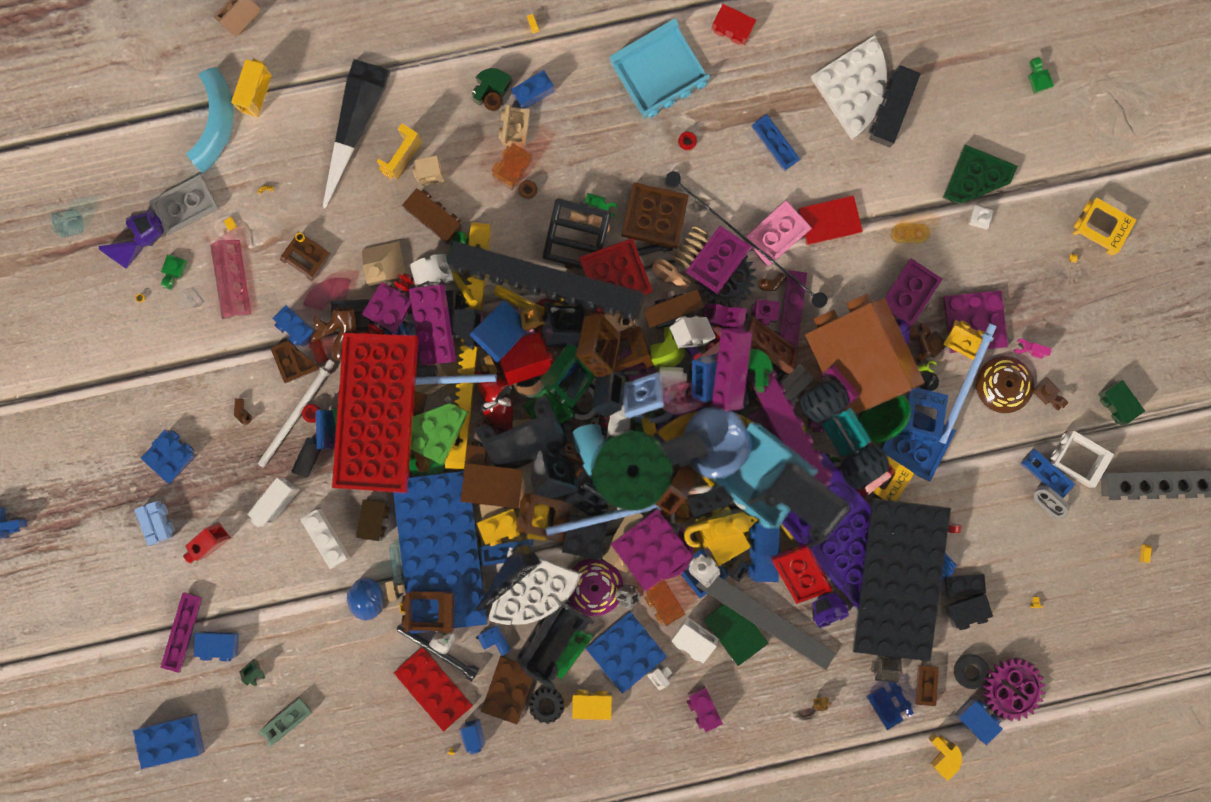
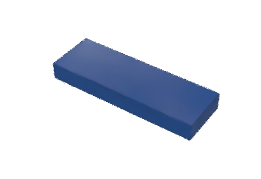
[751,114,801,171]

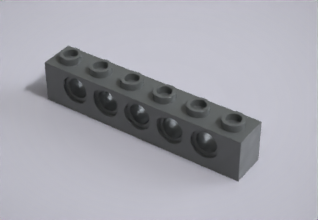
[1101,470,1211,500]

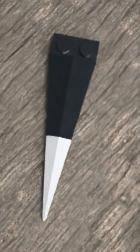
[323,59,391,209]

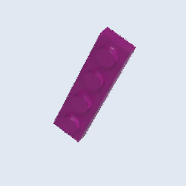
[779,270,807,348]
[160,592,203,673]

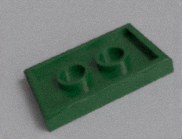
[704,604,769,666]

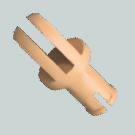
[569,211,610,236]
[652,259,692,291]

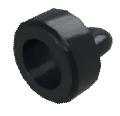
[920,372,939,391]

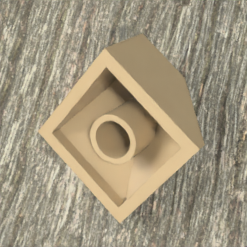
[362,241,407,287]

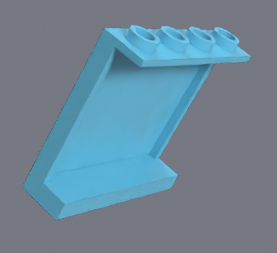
[610,18,710,119]
[713,423,818,529]

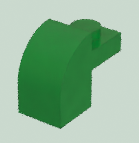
[747,349,773,392]

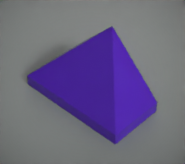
[99,242,143,269]

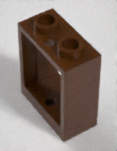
[576,313,621,376]

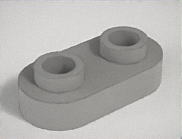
[1034,486,1070,519]

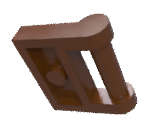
[280,231,331,281]

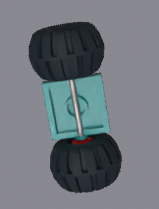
[801,379,889,488]

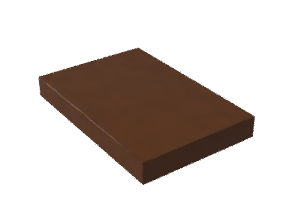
[460,463,523,509]

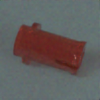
[309,339,328,364]

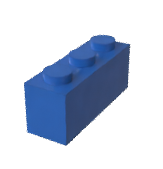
[748,523,780,582]

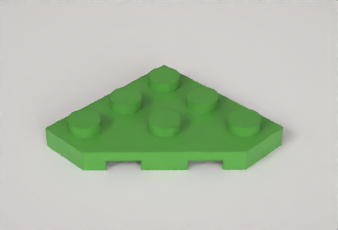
[411,403,469,465]

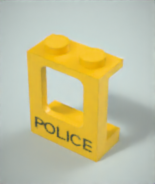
[1072,197,1137,256]
[864,456,914,501]

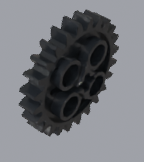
[694,255,756,308]

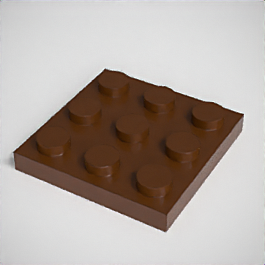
[621,182,689,249]

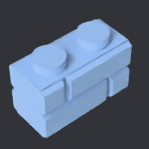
[134,501,175,546]

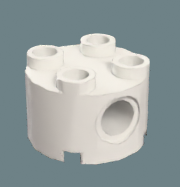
[410,254,454,288]

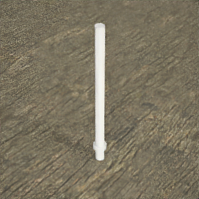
[257,359,335,468]

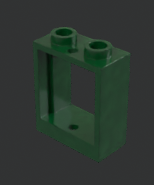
[540,344,596,408]

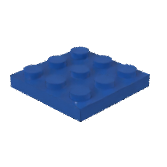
[881,410,956,482]
[586,611,667,694]

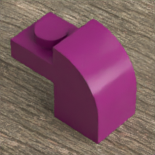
[703,304,747,329]

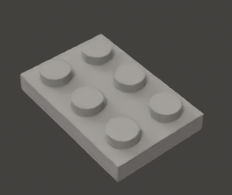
[149,175,219,236]

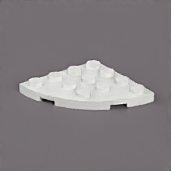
[810,36,887,140]
[488,547,581,625]

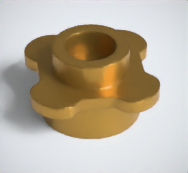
[812,697,832,711]

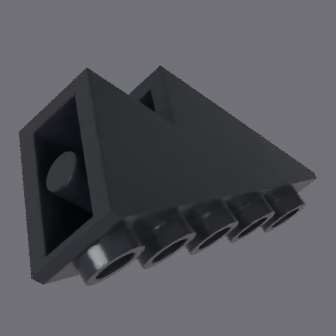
[408,290,483,350]

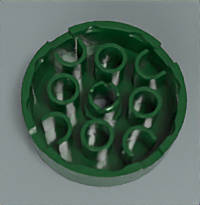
[591,430,672,511]

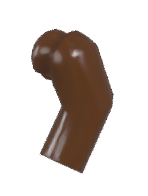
[759,272,787,291]
[564,443,584,466]

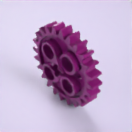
[982,657,1045,721]

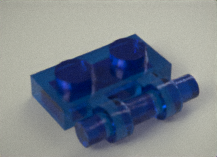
[866,679,914,731]

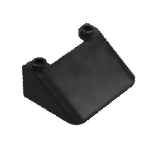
[474,393,567,469]

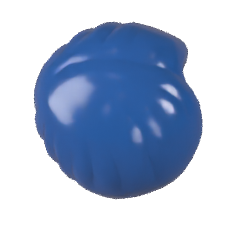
[347,577,383,621]

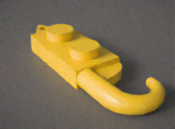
[684,512,758,547]

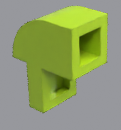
[650,326,685,372]

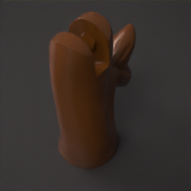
[311,307,357,361]

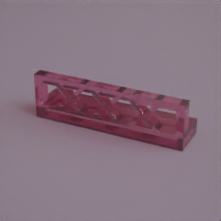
[210,240,251,319]
[663,380,713,414]

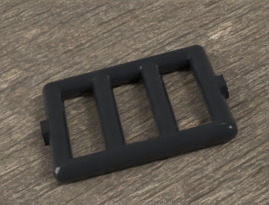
[542,198,611,270]

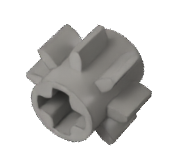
[616,584,640,609]

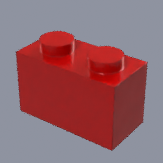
[711,3,757,45]

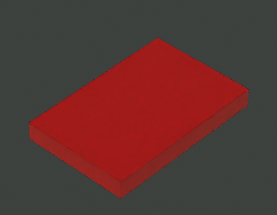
[798,195,863,246]
[772,543,832,604]

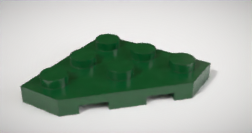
[942,144,1018,205]

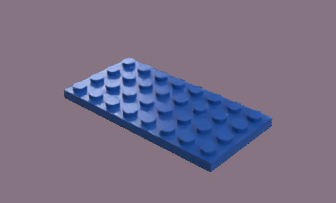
[393,471,488,634]

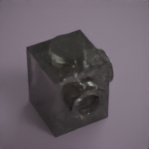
[871,655,902,683]

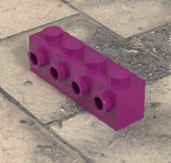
[712,328,752,411]

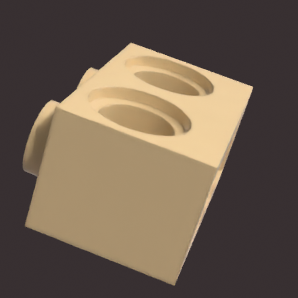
[412,156,445,187]

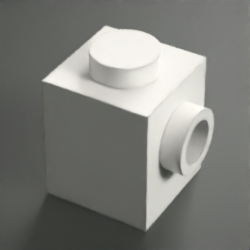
[688,554,720,588]

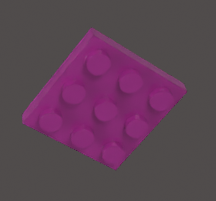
[943,290,1008,353]
[611,509,693,592]

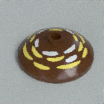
[976,356,1034,413]

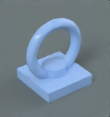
[623,372,675,425]

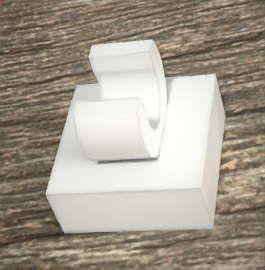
[969,205,994,230]
[647,667,672,690]

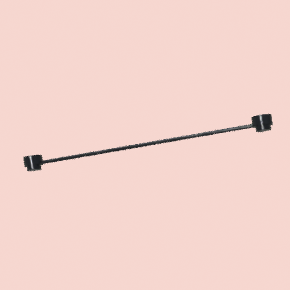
[666,171,828,309]

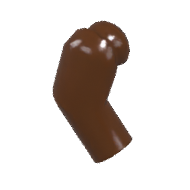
[234,398,252,425]

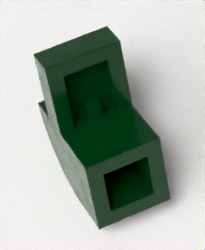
[472,68,513,106]

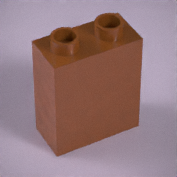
[805,293,925,414]

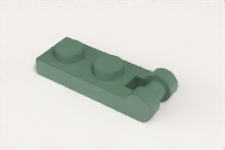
[258,698,313,747]

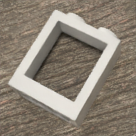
[1050,431,1114,488]
[247,478,300,527]

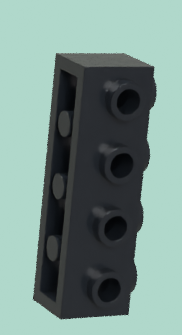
[868,65,921,148]

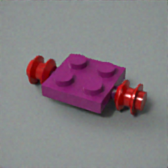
[362,273,415,335]

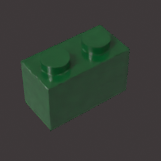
[1098,380,1145,425]

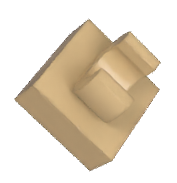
[385,580,406,602]

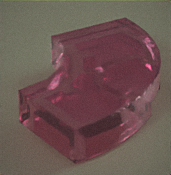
[303,278,351,311]

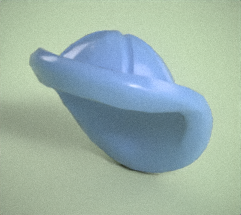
[684,407,752,478]

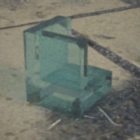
[51,209,83,238]

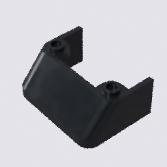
[748,463,850,548]
[517,601,595,690]

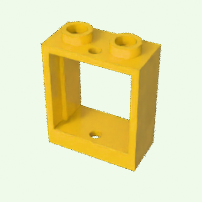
[231,59,272,118]

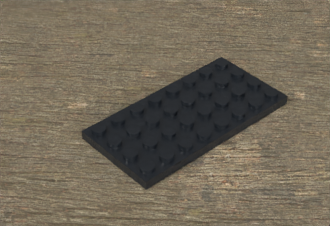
[852,498,951,662]

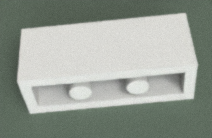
[300,509,350,569]

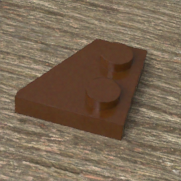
[270,341,320,384]

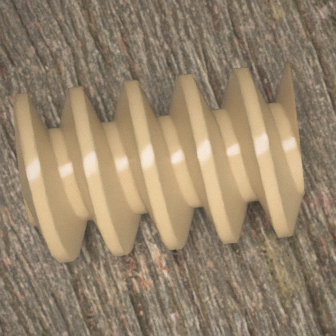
[671,226,709,268]

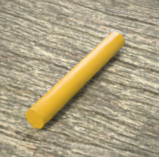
[451,268,477,306]

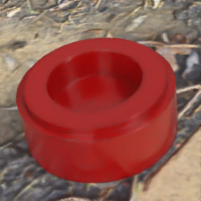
[948,523,962,533]

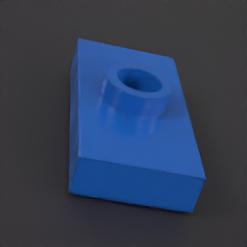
[316,410,336,449]

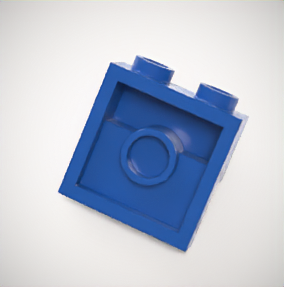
[141,430,196,484]

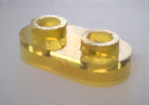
[891,223,930,244]

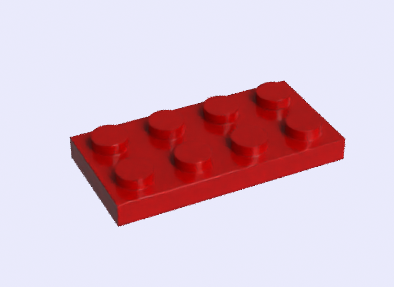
[393,647,473,732]

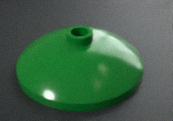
[858,395,911,442]

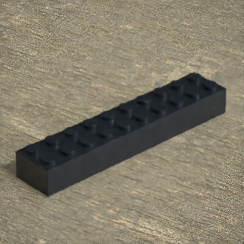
[447,241,644,321]

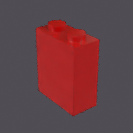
[500,332,554,385]

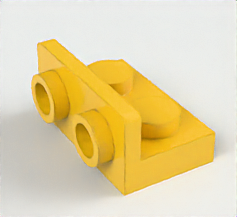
[943,320,990,360]

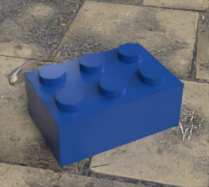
[133,714,205,769]

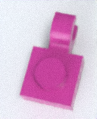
[1014,339,1052,359]

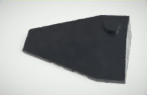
[476,545,542,612]

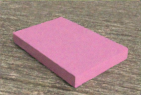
[745,200,812,267]

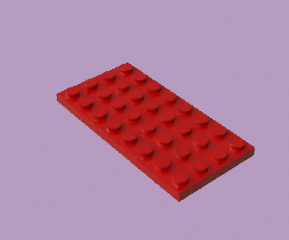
[332,333,419,493]

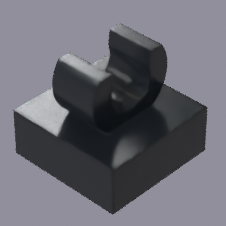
[724,558,749,582]

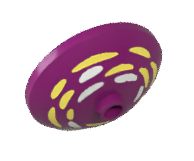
[569,558,624,616]

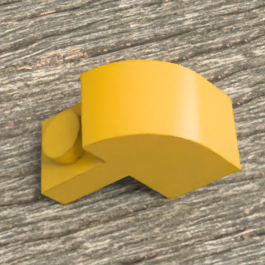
[928,733,962,781]

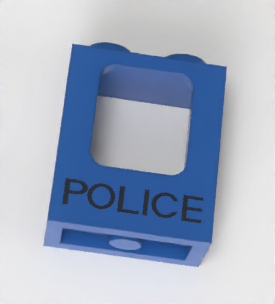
[899,388,948,444]

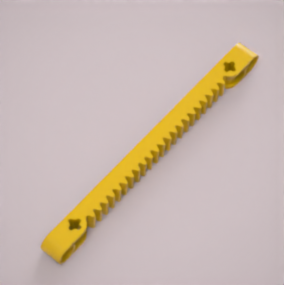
[445,222,491,470]

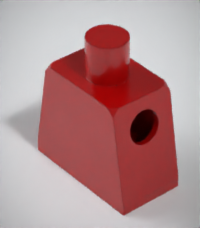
[183,523,231,564]

